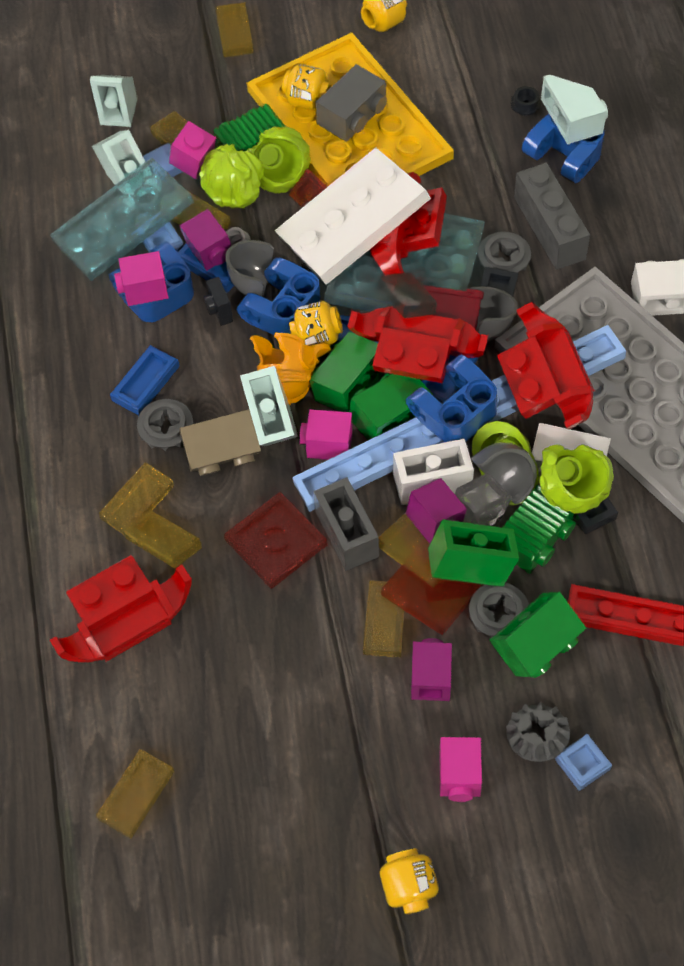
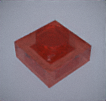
[289,169,329,208]

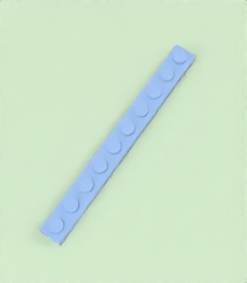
[292,325,626,512]

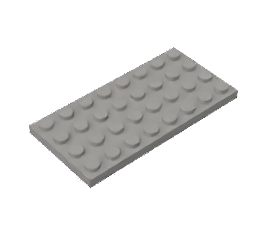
[495,267,684,523]

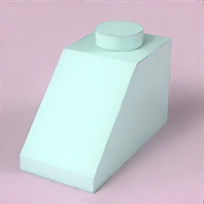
[90,75,137,127]
[541,75,608,144]
[92,130,159,203]
[240,366,298,446]

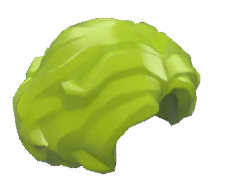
[248,126,311,193]
[199,144,264,209]
[539,444,614,514]

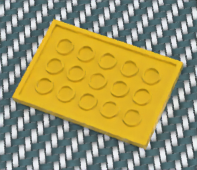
[247,33,454,189]

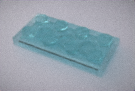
[50,158,194,281]

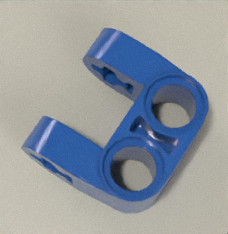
[522,114,604,183]
[109,241,194,322]
[237,257,321,335]
[405,354,497,442]

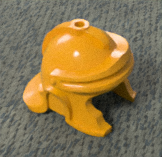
[250,332,331,405]

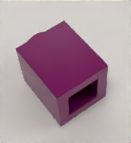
[180,209,232,271]
[406,478,467,544]
[411,638,452,701]

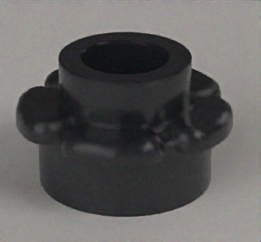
[511,86,542,116]

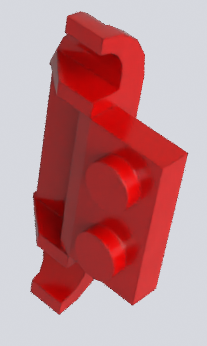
[371,172,447,281]
[497,302,595,430]
[347,306,488,383]
[50,555,192,662]

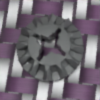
[478,232,531,273]
[137,399,194,452]
[469,583,529,639]
[506,701,570,762]

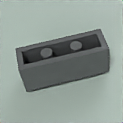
[514,163,590,270]

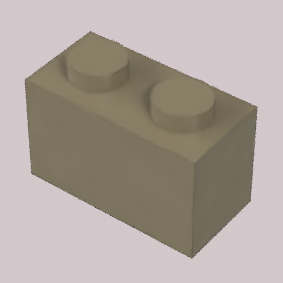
[179,409,261,476]

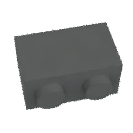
[316,64,387,142]
[313,477,379,571]

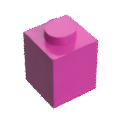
[169,121,216,179]
[114,251,169,306]
[300,409,353,460]
[439,737,482,802]

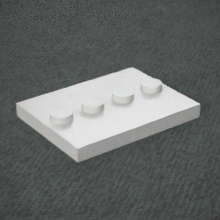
[275,148,431,285]

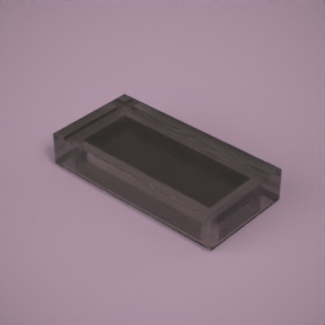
[378,272,437,318]

